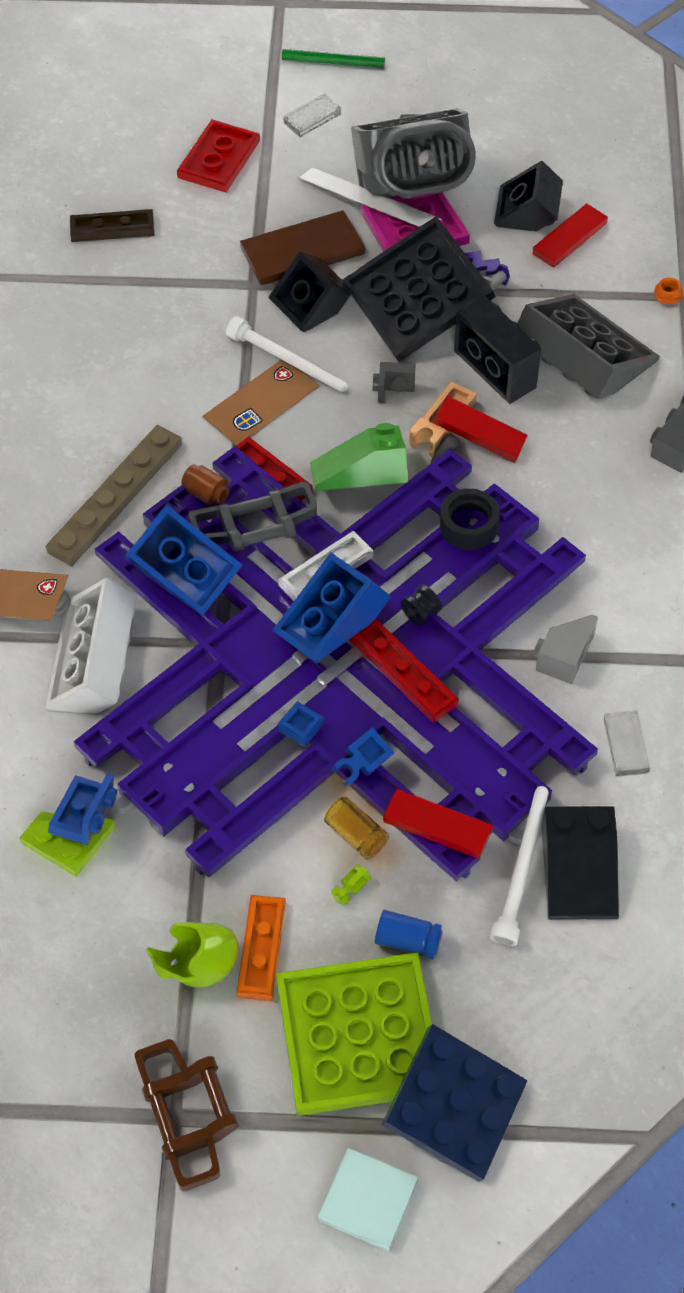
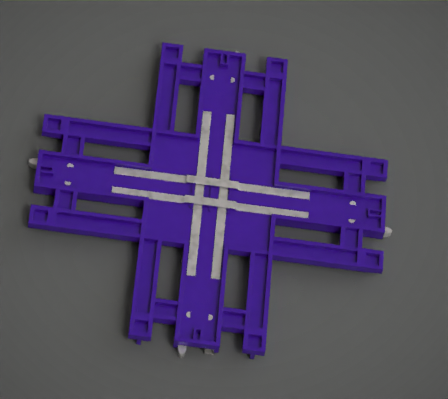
[73,446,598,881]

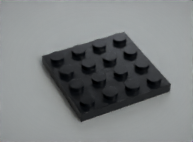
[342,216,496,363]

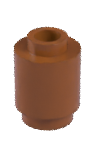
[181,464,229,506]

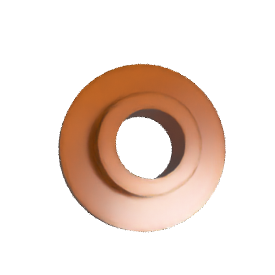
[654,277,683,304]

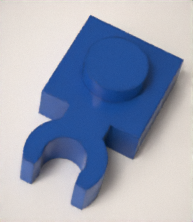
[331,727,394,786]

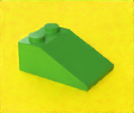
[310,423,408,491]

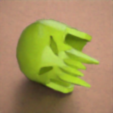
[146,922,239,988]

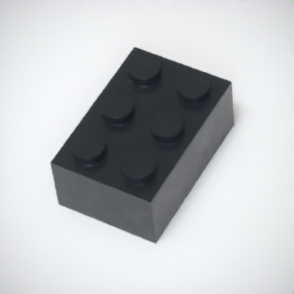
[454,295,541,404]

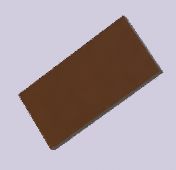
[240,210,365,285]

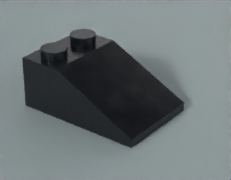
[542,806,619,920]

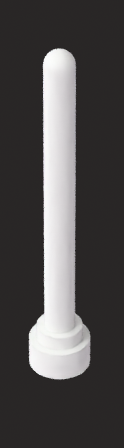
[226,316,348,392]
[489,786,549,946]

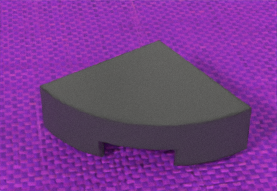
[430,434,460,463]

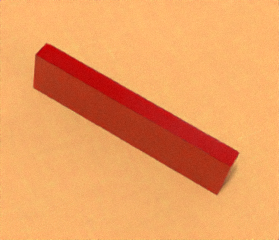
[349,618,459,723]

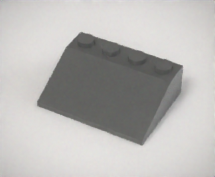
[517,294,660,399]

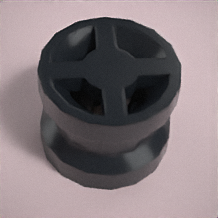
[401,585,442,626]

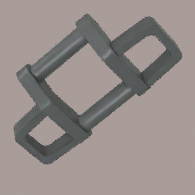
[188,482,317,552]

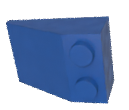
[124,504,242,616]
[273,552,391,663]

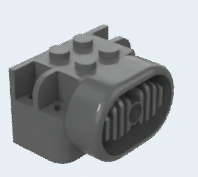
[351,108,476,199]

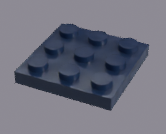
[381,1024,528,1182]

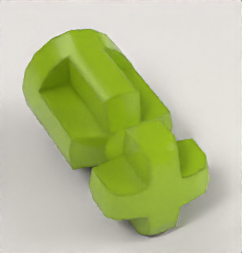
[331,864,371,905]

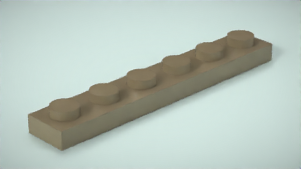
[46,424,182,567]

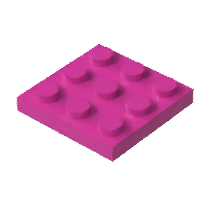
[361,192,470,252]

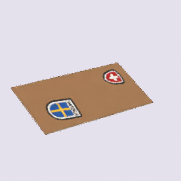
[202,360,320,445]
[0,569,69,621]

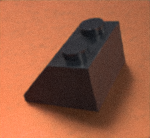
[494,161,563,231]
[268,251,354,332]

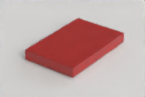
[177,119,260,193]

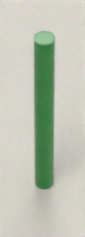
[282,49,385,68]

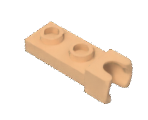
[409,381,477,457]

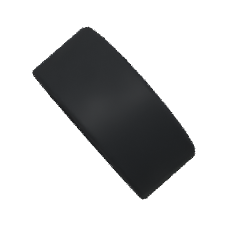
[440,488,500,550]

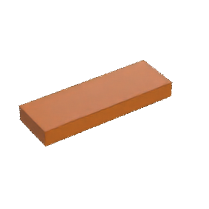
[236,895,286,1001]

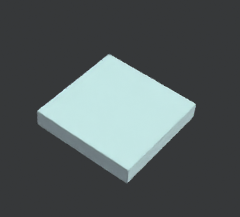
[318,1148,418,1252]

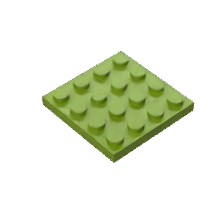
[276,952,432,1116]

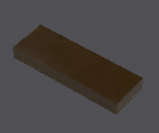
[70,209,155,242]

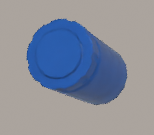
[375,909,443,960]

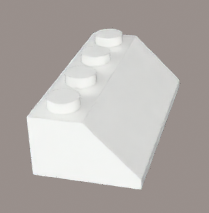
[45,577,136,714]

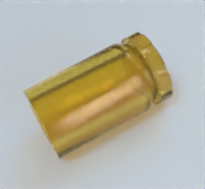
[324,796,389,860]

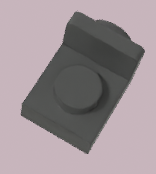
[372,362,416,403]

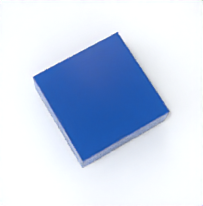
[277,701,324,747]

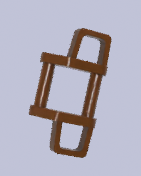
[134,1039,239,1191]

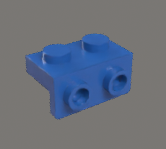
[48,773,118,845]

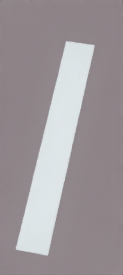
[299,167,442,227]

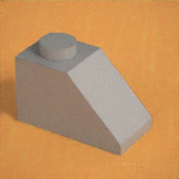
[533,615,598,684]

